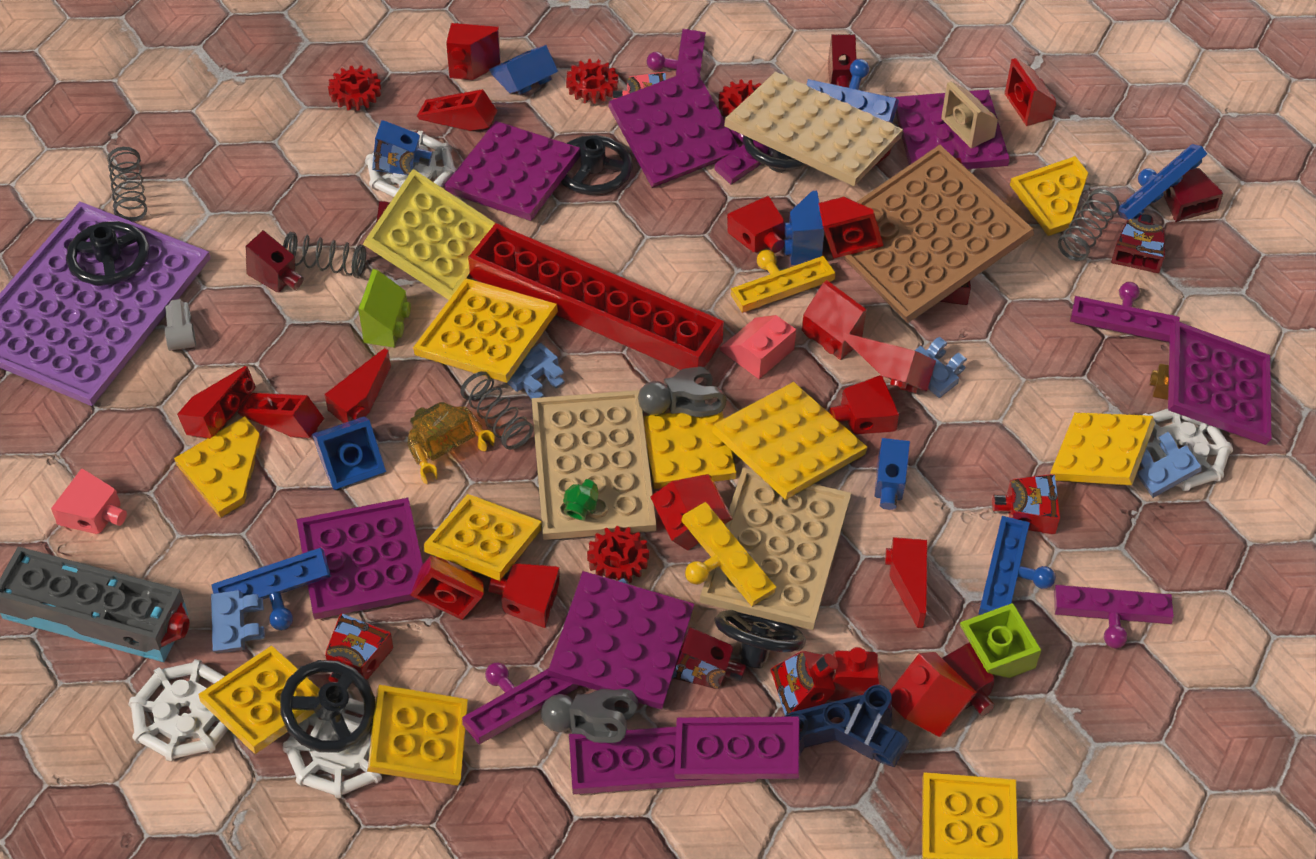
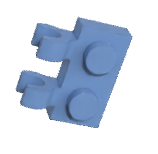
[915,337,967,398]
[507,343,565,400]
[1137,432,1202,498]
[211,590,265,654]

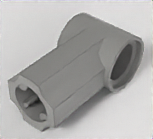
[165,299,196,351]

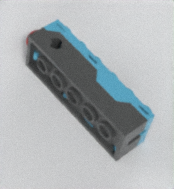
[0,546,190,662]

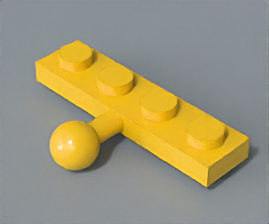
[731,250,835,313]
[681,502,776,606]

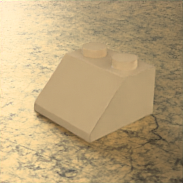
[941,81,998,148]

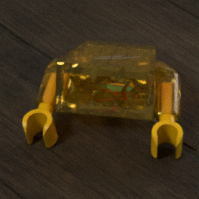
[408,402,495,484]

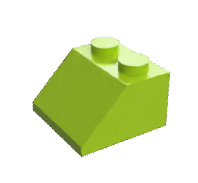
[358,269,411,348]
[960,603,1041,678]

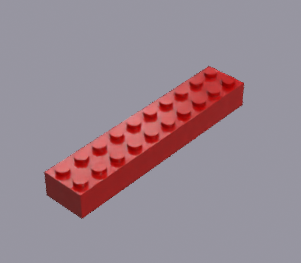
[468,223,724,370]

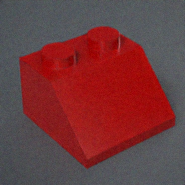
[446,23,501,80]
[1005,58,1057,126]
[819,197,884,259]
[802,280,866,360]
[650,474,733,551]
[410,555,484,620]
[890,652,977,737]

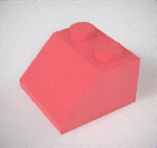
[720,315,796,379]

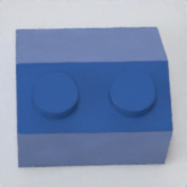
[489,45,558,95]
[784,190,824,265]
[312,417,386,490]

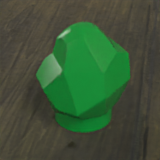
[563,479,599,520]

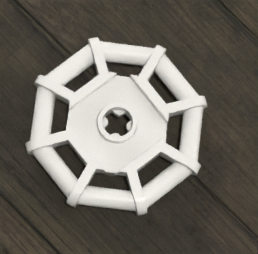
[365,131,457,197]
[1143,409,1233,491]
[128,659,229,762]
[283,698,382,798]

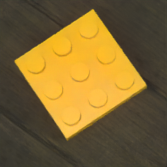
[643,411,736,489]
[1050,412,1155,485]
[424,494,542,581]
[198,645,320,754]
[367,684,468,786]
[922,772,1018,859]

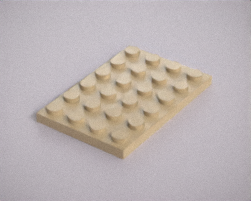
[724,72,903,186]
[532,390,656,540]
[700,468,851,630]

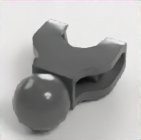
[638,367,727,417]
[541,689,638,743]

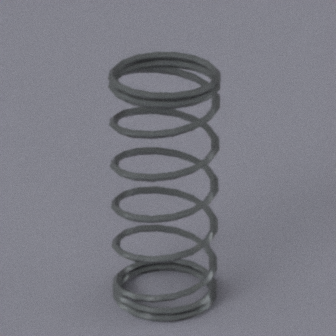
[107,147,147,222]
[1058,189,1120,261]
[283,231,366,277]
[460,371,534,450]

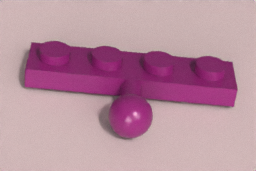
[646,29,706,76]
[714,129,768,185]
[1070,282,1180,342]
[1054,585,1174,649]
[462,662,578,745]

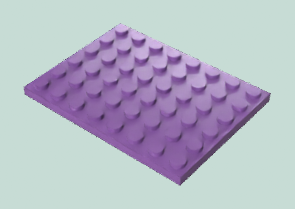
[0,201,211,406]

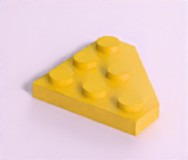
[1010,156,1088,236]
[174,416,261,518]

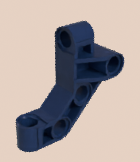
[784,685,910,767]

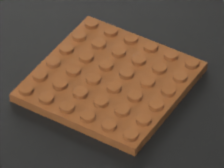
[824,145,1034,323]

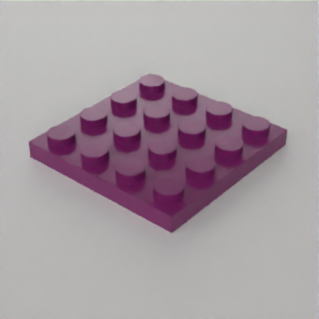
[608,69,739,188]
[894,89,1010,169]
[444,121,581,221]
[1168,320,1272,445]
[296,497,423,620]
[547,571,694,710]

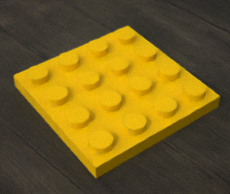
[413,278,558,383]
[712,382,867,500]

